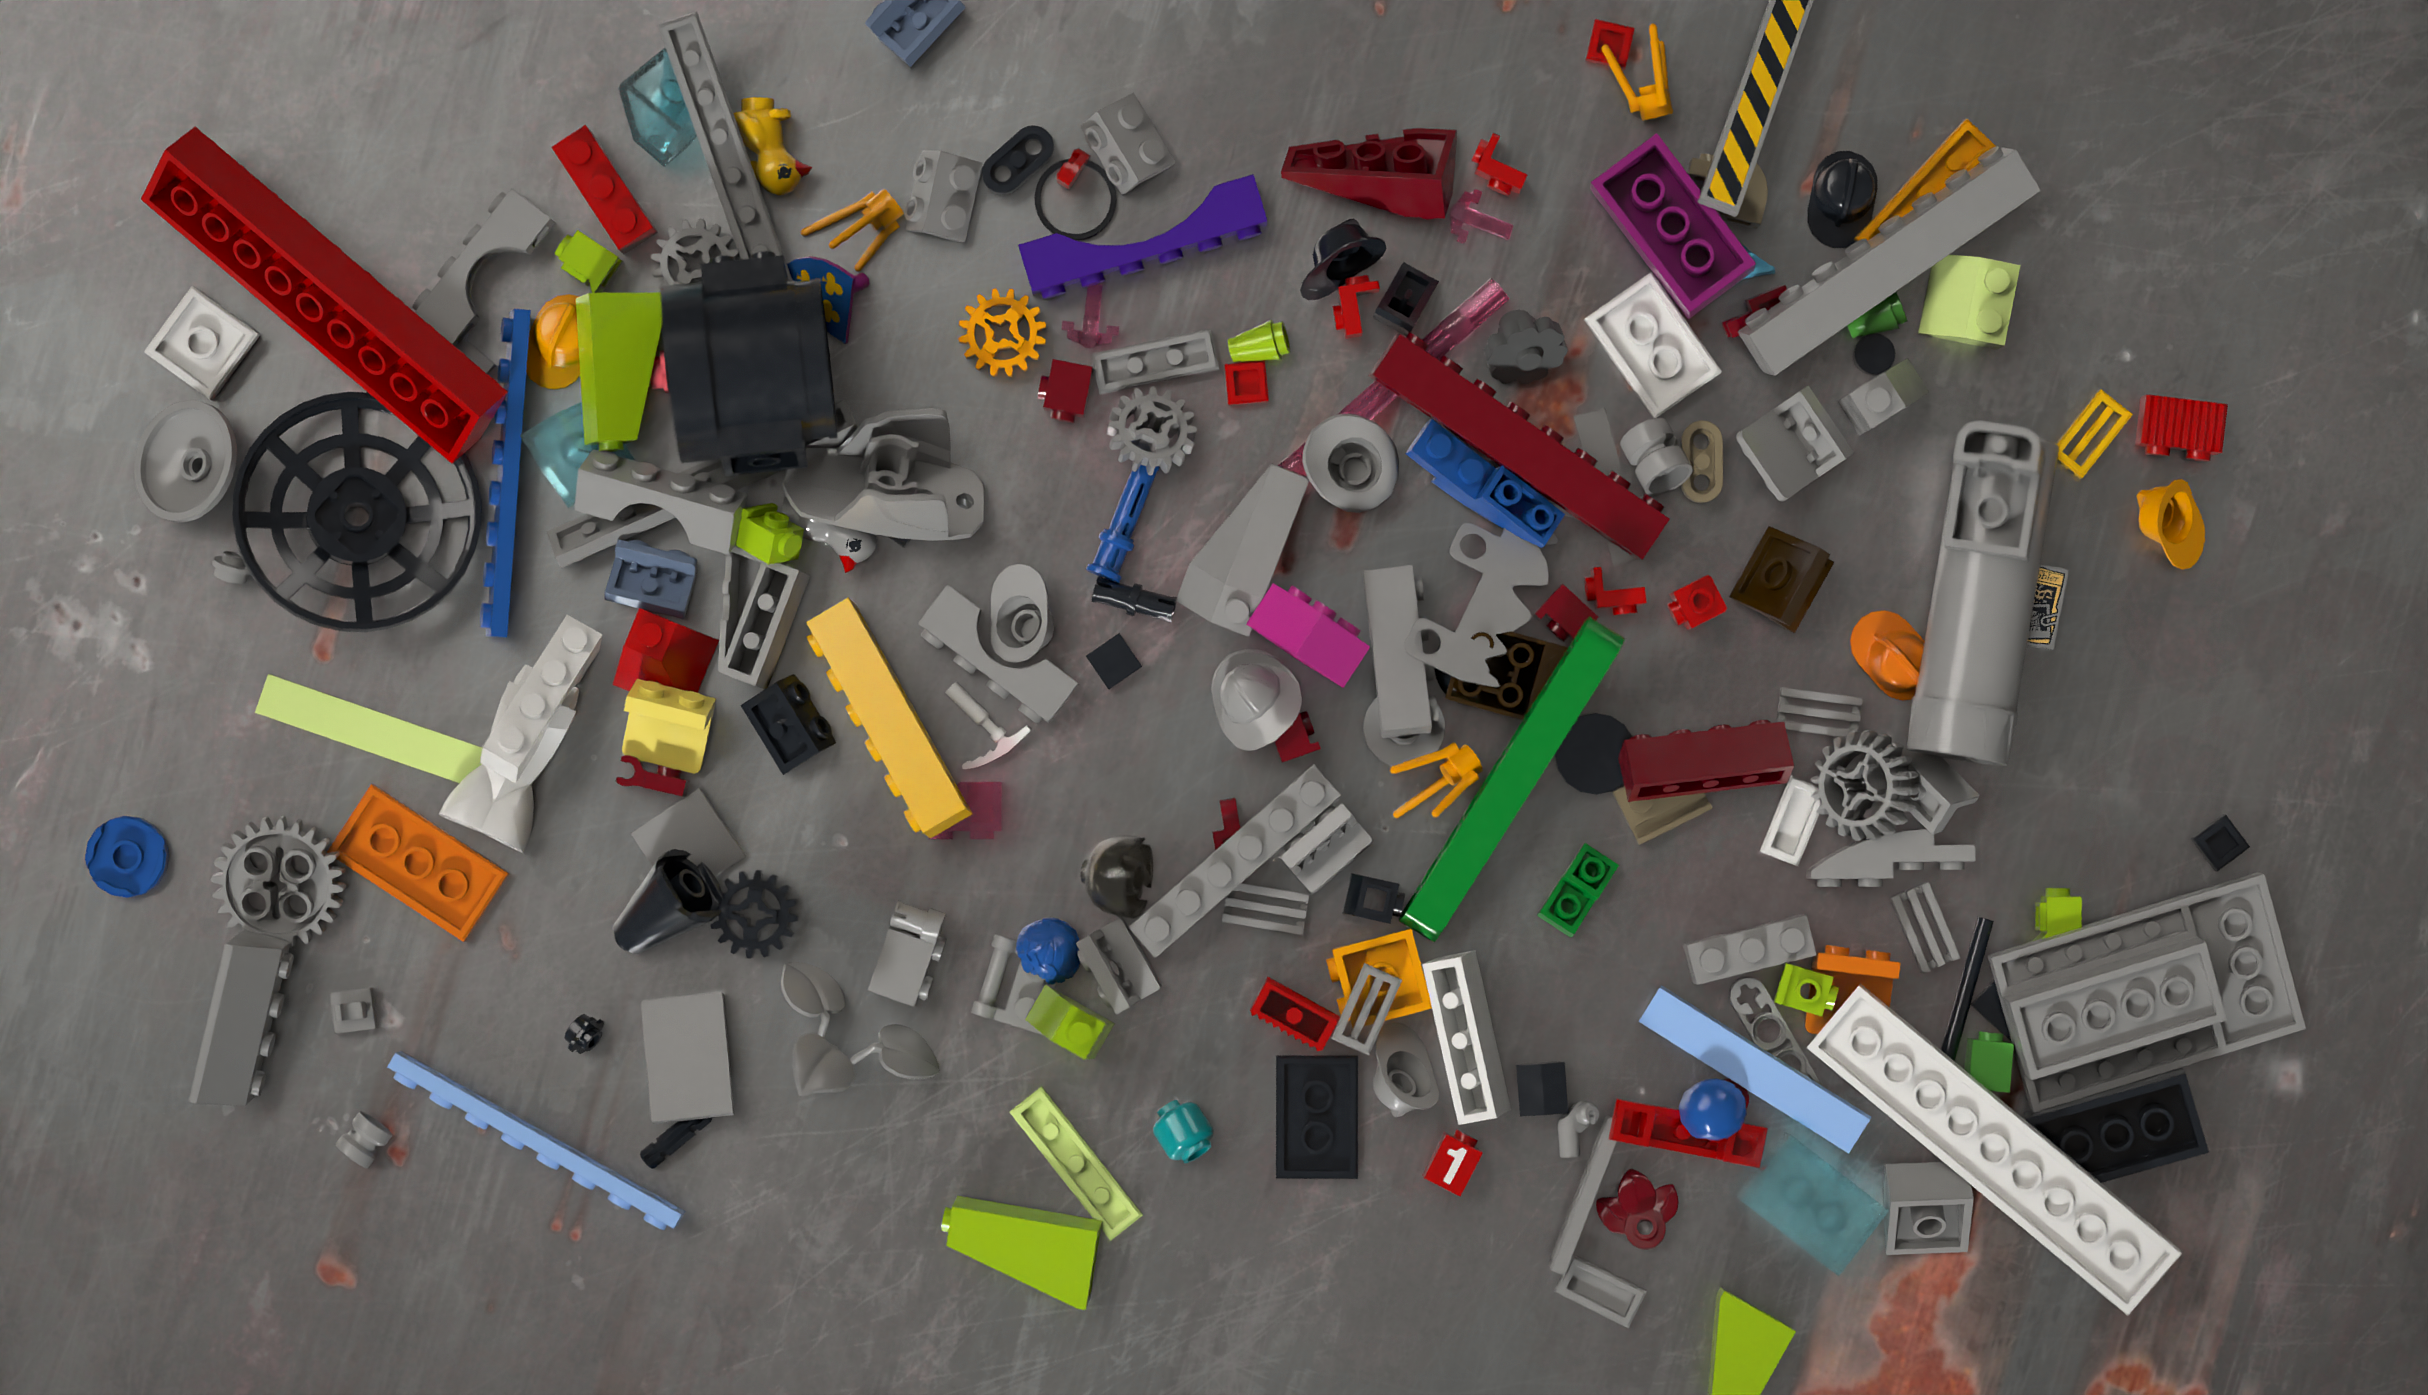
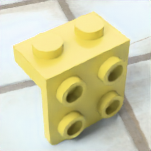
[622,679,716,774]

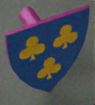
[787,256,870,344]

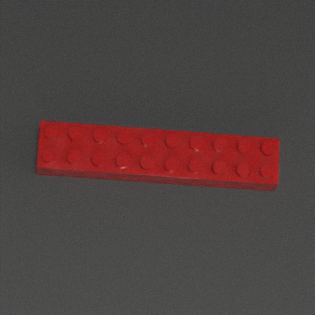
[141,126,508,464]

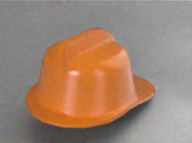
[1850,610,1925,701]

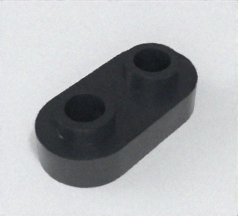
[982,125,1054,195]

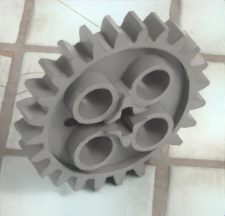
[210,816,347,949]

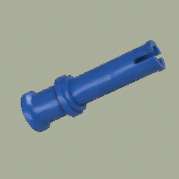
[1086,465,1160,583]

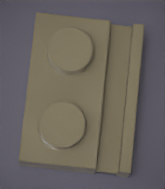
[1612,786,1713,845]

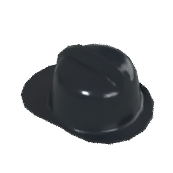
[1808,151,1878,248]
[1300,219,1387,301]

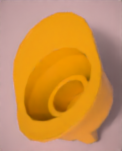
[526,294,580,390]
[2137,479,2205,569]

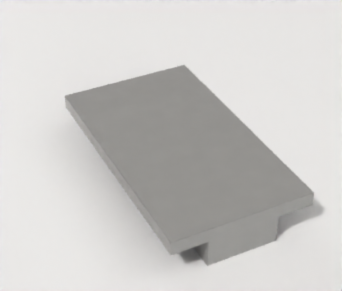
[1988,872,2306,1113]

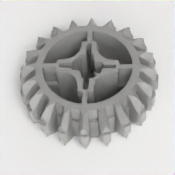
[1810,730,1920,841]

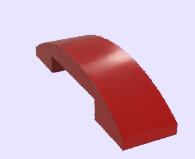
[1608,1099,1768,1168]

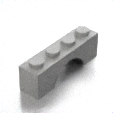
[412,188,555,347]
[574,449,748,555]
[918,584,1079,724]

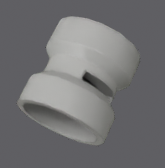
[335,1111,393,1168]

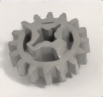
[651,219,740,290]
[1106,386,1197,475]

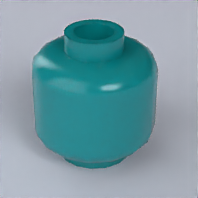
[1153,1100,1214,1163]

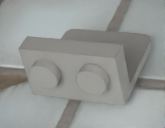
[1737,386,1854,502]

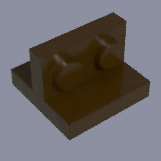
[1729,526,1835,634]

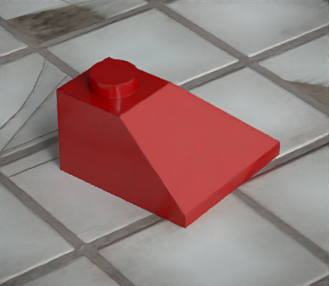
[613,608,719,693]

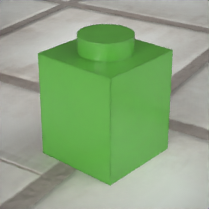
[1964,1031,2014,1093]

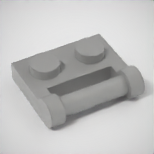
[971,934,1057,1034]

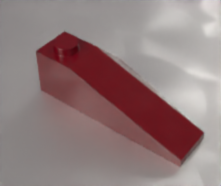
[1281,128,1457,219]

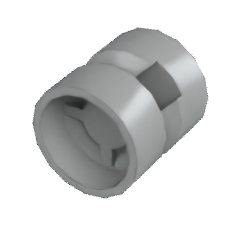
[1620,418,1693,495]

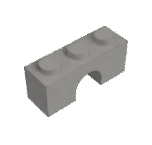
[1683,914,1817,985]

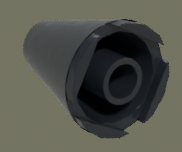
[613,849,723,954]

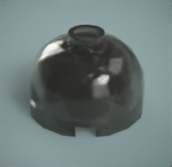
[1080,835,1153,919]

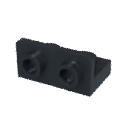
[740,674,836,775]

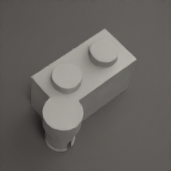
[868,900,947,1007]

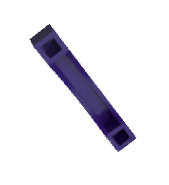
[1018,174,1268,299]

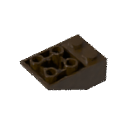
[1445,632,1568,721]

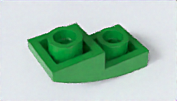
[1537,843,1619,938]

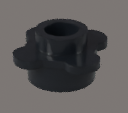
[564,1014,604,1054]

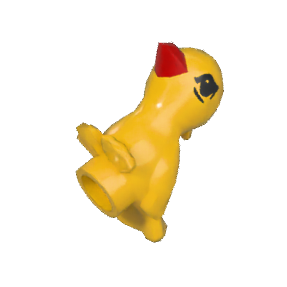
[733,97,812,195]

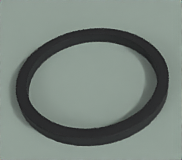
[1034,159,1117,240]

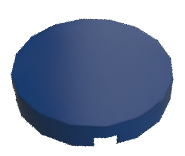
[85,816,169,898]

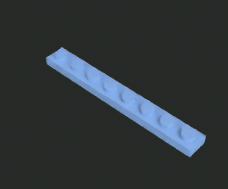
[387,1051,686,1230]

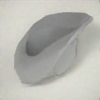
[1302,414,1399,513]
[1211,649,1302,751]

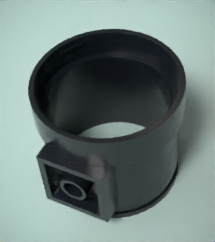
[661,251,838,476]

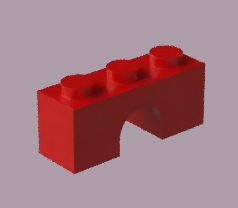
[551,125,658,254]

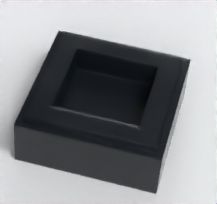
[1086,633,1142,690]
[2191,814,2250,872]

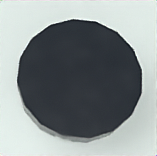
[1554,713,1633,795]

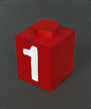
[1422,1129,1483,1197]

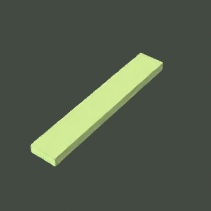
[255,674,482,783]

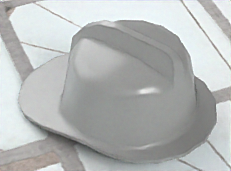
[990,564,1055,663]
[1373,1022,1440,1117]

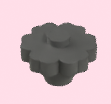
[1483,310,1568,385]

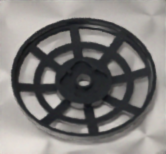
[232,392,481,632]

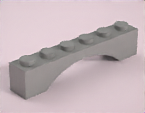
[1128,764,1341,958]

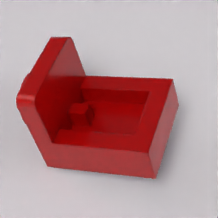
[1471,133,1528,196]
[1332,275,1380,339]
[1584,567,1647,615]
[1667,575,1727,630]

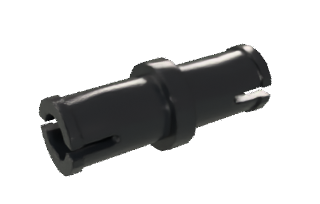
[1092,577,1177,623]

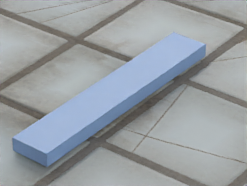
[1639,985,1871,1153]

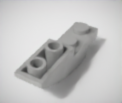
[1807,829,1976,887]

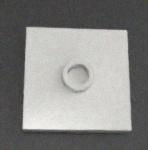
[144,286,260,401]

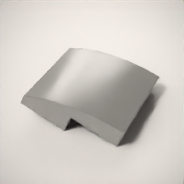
[630,788,747,877]

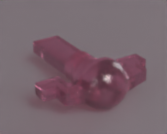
[1450,189,1514,244]
[1061,284,1119,348]

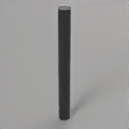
[1941,917,1994,1062]

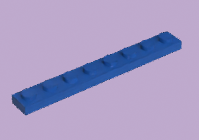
[480,309,531,638]

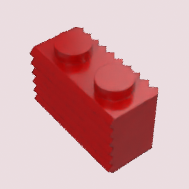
[2135,394,2228,461]
[1250,977,1340,1052]

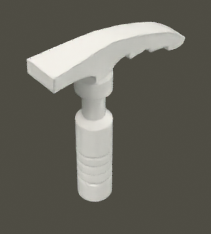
[945,681,1032,769]

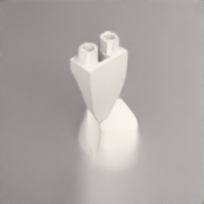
[439,665,580,853]

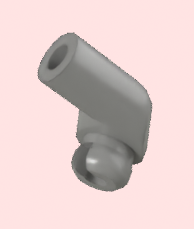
[1558,1101,1599,1158]

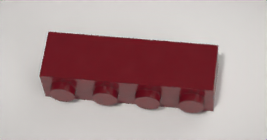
[1618,720,1794,802]

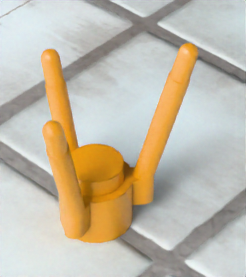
[1601,23,1674,121]
[801,189,904,272]
[1390,742,1483,818]

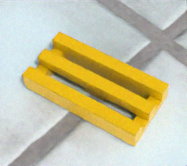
[2056,389,2133,479]

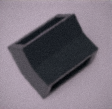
[1516,1061,1568,1117]

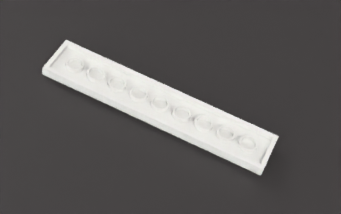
[1807,983,2182,1315]

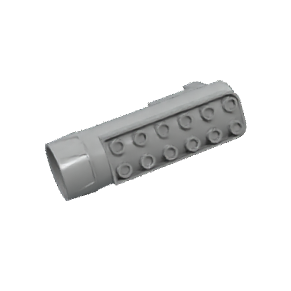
[1907,421,2059,766]

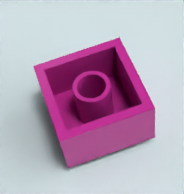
[1246,583,1370,688]

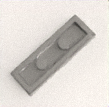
[1091,328,1219,395]

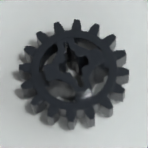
[710,870,799,959]

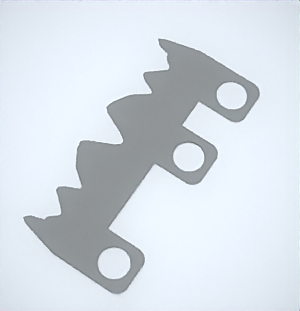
[1404,464,1574,687]

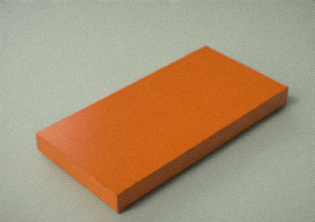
[327,784,510,942]

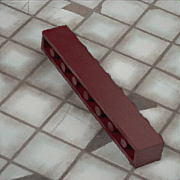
[1368,332,1670,560]

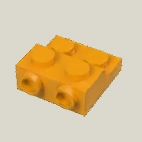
[1326,928,1432,1028]

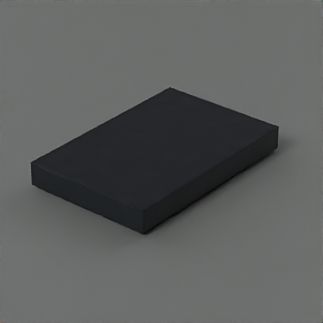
[1276,1055,1358,1179]

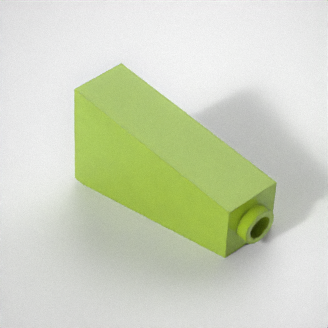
[576,292,662,452]
[941,1196,1102,1310]

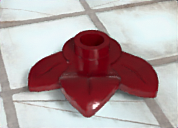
[1596,1169,1679,1250]

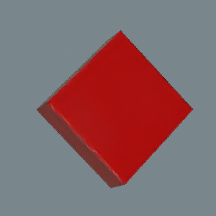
[1585,19,1635,69]
[1224,360,1269,406]

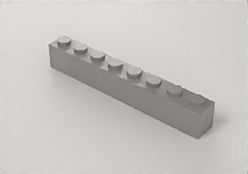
[1738,146,2041,376]

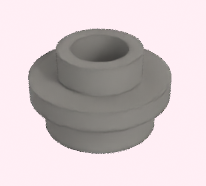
[212,551,251,584]

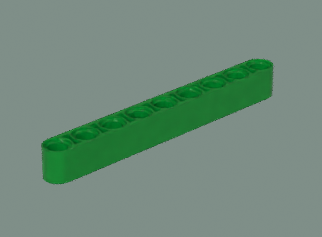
[1399,617,1625,942]

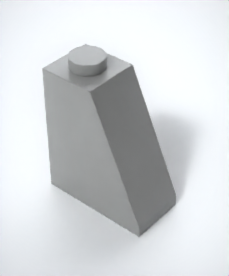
[1838,358,1929,435]

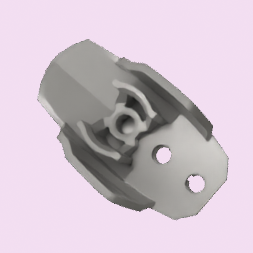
[782,409,984,541]

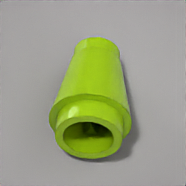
[1228,320,1290,363]

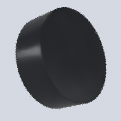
[1853,333,1895,375]

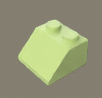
[1918,255,2021,350]

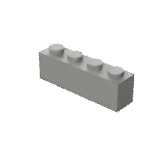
[1363,565,1439,738]

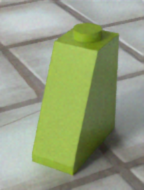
[1025,984,1115,1060]
[1708,1287,1796,1395]

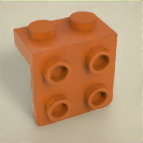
[1804,945,1901,1034]

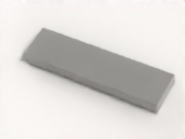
[1548,1115,1617,1276]

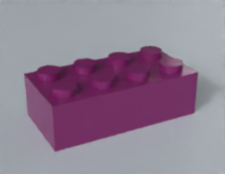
[1590,133,1756,319]

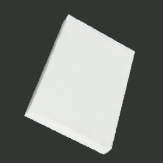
[1584,272,1722,419]

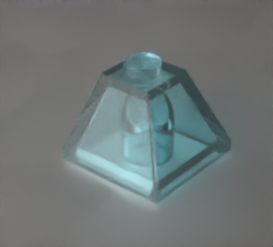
[618,48,697,167]
[520,402,635,508]

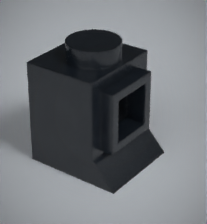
[1342,873,1405,924]

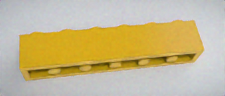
[806,598,973,838]

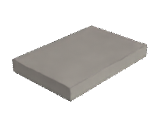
[641,992,735,1124]

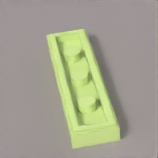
[1010,1086,1143,1241]

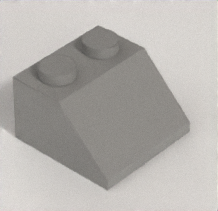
[1883,1161,1974,1255]

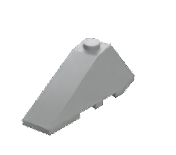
[1177,463,1309,637]

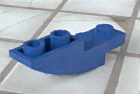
[1405,419,1565,548]

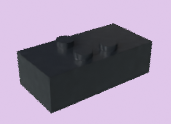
[2024,1068,2209,1183]

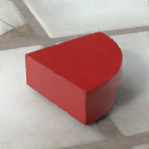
[1056,148,1091,190]

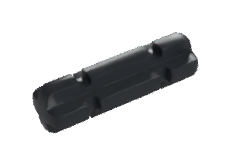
[640,1118,712,1169]

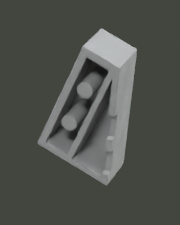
[718,546,810,689]

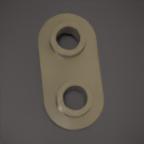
[1680,420,1723,503]

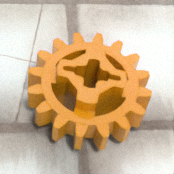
[958,288,1047,377]

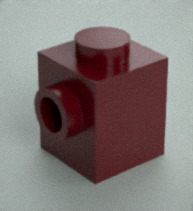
[1037,359,1094,423]

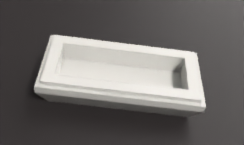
[1760,775,1822,867]

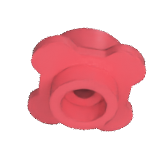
[650,350,669,393]

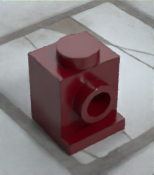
[1533,584,1599,642]
[1274,711,1321,763]

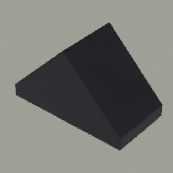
[1373,262,1439,336]

